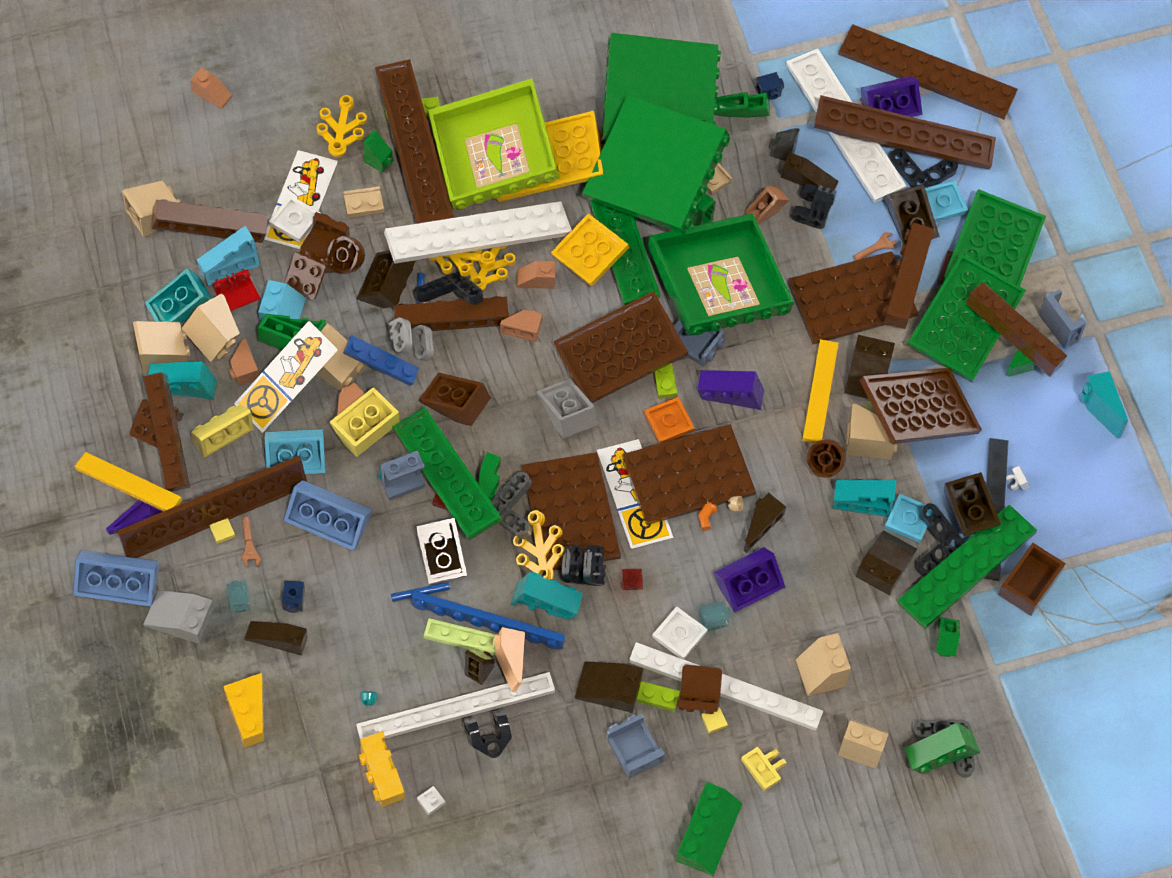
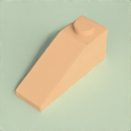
[493,627,525,693]

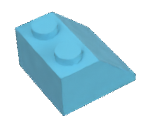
[258,280,306,323]

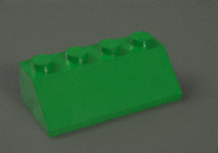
[675,782,743,876]

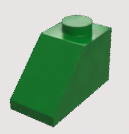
[363,130,394,173]
[1006,350,1036,377]
[936,617,960,657]

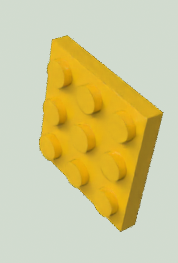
[551,213,629,287]

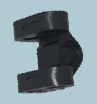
[791,184,837,229]
[562,545,606,586]
[463,709,512,758]

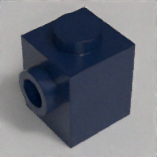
[755,72,784,100]
[282,580,305,613]

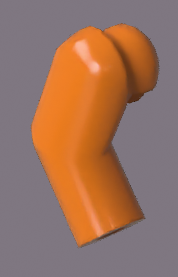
[698,503,717,531]

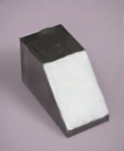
[768,128,800,161]

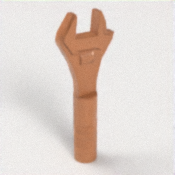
[853,232,897,261]
[241,517,261,567]

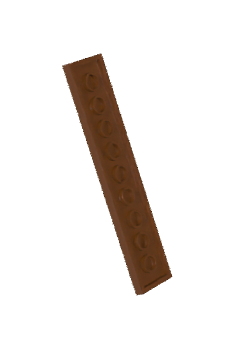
[838,24,1018,120]
[375,59,454,224]
[814,95,996,170]
[117,456,307,558]

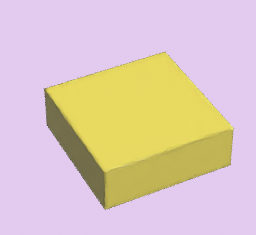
[209,518,235,544]
[701,707,728,734]

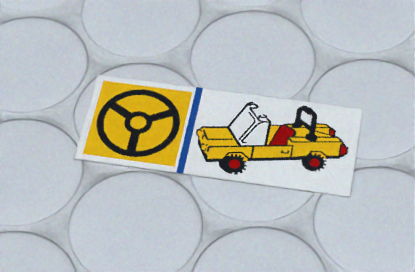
[264,150,338,249]
[234,321,338,433]
[597,439,674,549]

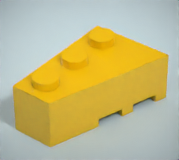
[224,673,264,748]
[358,731,405,807]

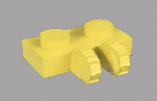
[741,747,787,791]

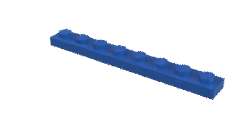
[411,591,565,650]

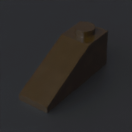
[781,152,839,191]
[744,493,786,553]
[245,621,308,656]
[465,649,495,685]

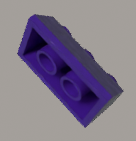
[860,76,923,117]
[714,547,785,612]

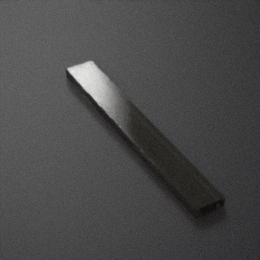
[984,438,1009,581]

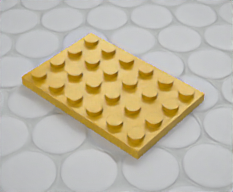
[497,111,604,202]

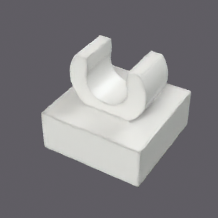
[1006,466,1030,491]
[417,786,445,815]

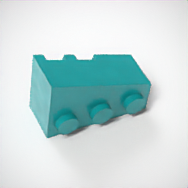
[148,361,217,400]
[832,479,897,517]
[510,572,583,620]

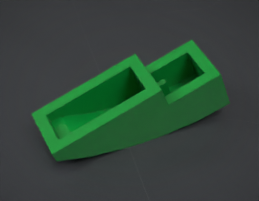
[714,92,770,118]
[479,452,501,501]

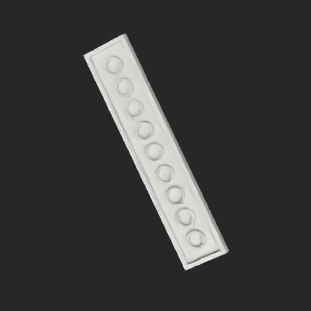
[786,49,907,203]
[384,201,572,264]

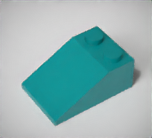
[145,268,213,323]
[1080,371,1128,438]

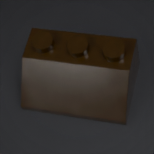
[356,250,416,309]

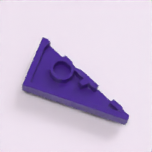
[106,500,164,535]

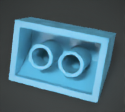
[265,429,325,474]

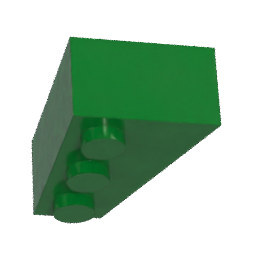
[258,314,326,350]
[905,723,980,774]

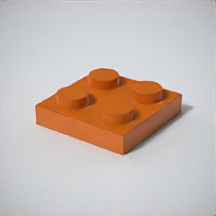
[644,397,695,444]

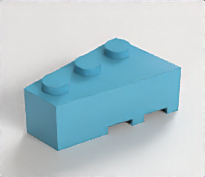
[197,225,260,286]

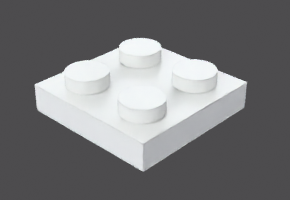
[269,195,321,243]
[652,606,708,660]

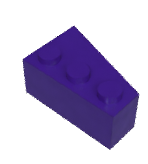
[697,370,764,410]

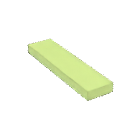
[423,618,496,656]

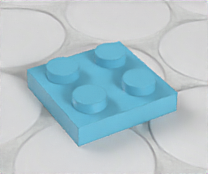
[925,180,968,223]
[885,493,932,543]

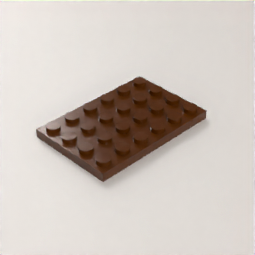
[787,251,918,344]
[553,291,689,403]
[860,368,982,444]
[622,424,756,525]
[522,452,621,572]

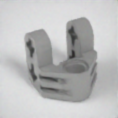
[389,317,433,361]

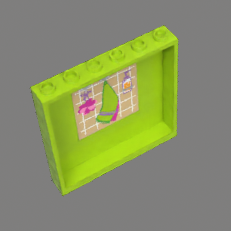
[428,78,560,210]

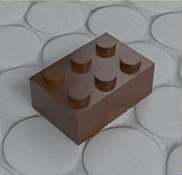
[998,542,1066,616]

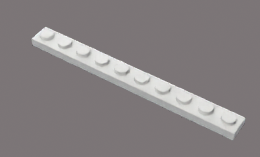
[629,642,823,731]
[356,672,555,739]

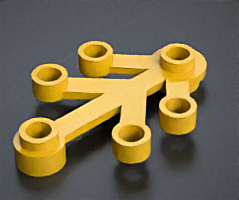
[317,95,367,157]
[463,246,516,291]
[428,251,495,276]
[513,510,565,580]

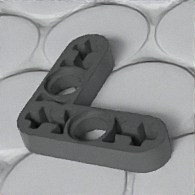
[491,472,532,539]
[912,720,975,778]

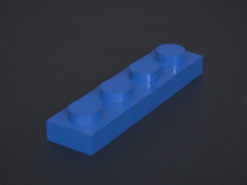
[343,335,419,386]

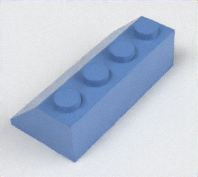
[284,480,373,551]
[73,550,159,607]

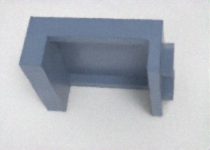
[1039,289,1086,349]
[674,319,726,367]
[381,451,425,501]
[606,714,665,779]

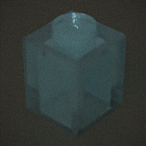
[227,580,251,613]
[699,601,731,632]

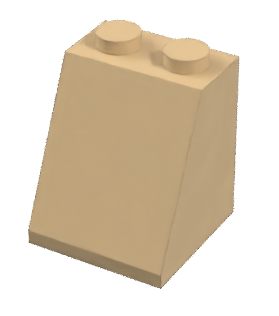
[122,181,181,237]
[181,294,240,362]
[133,321,190,373]
[316,323,366,391]
[846,404,899,460]
[795,633,851,696]
[838,719,889,769]

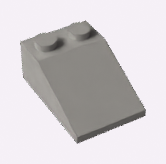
[536,378,598,438]
[143,590,214,644]

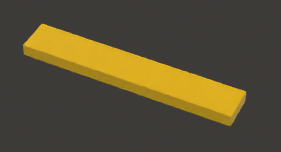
[802,339,839,443]
[75,452,182,511]

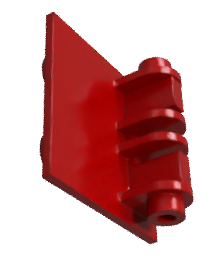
[212,269,261,311]

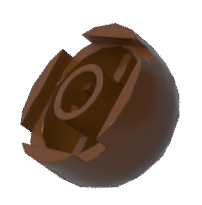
[327,236,365,274]
[807,439,846,478]

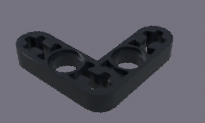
[890,149,958,188]
[415,272,484,305]
[916,503,963,576]

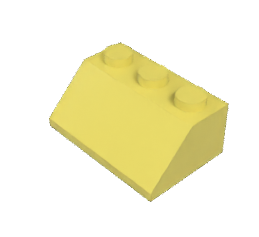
[330,387,400,457]
[191,404,254,458]

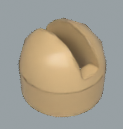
[728,496,744,512]

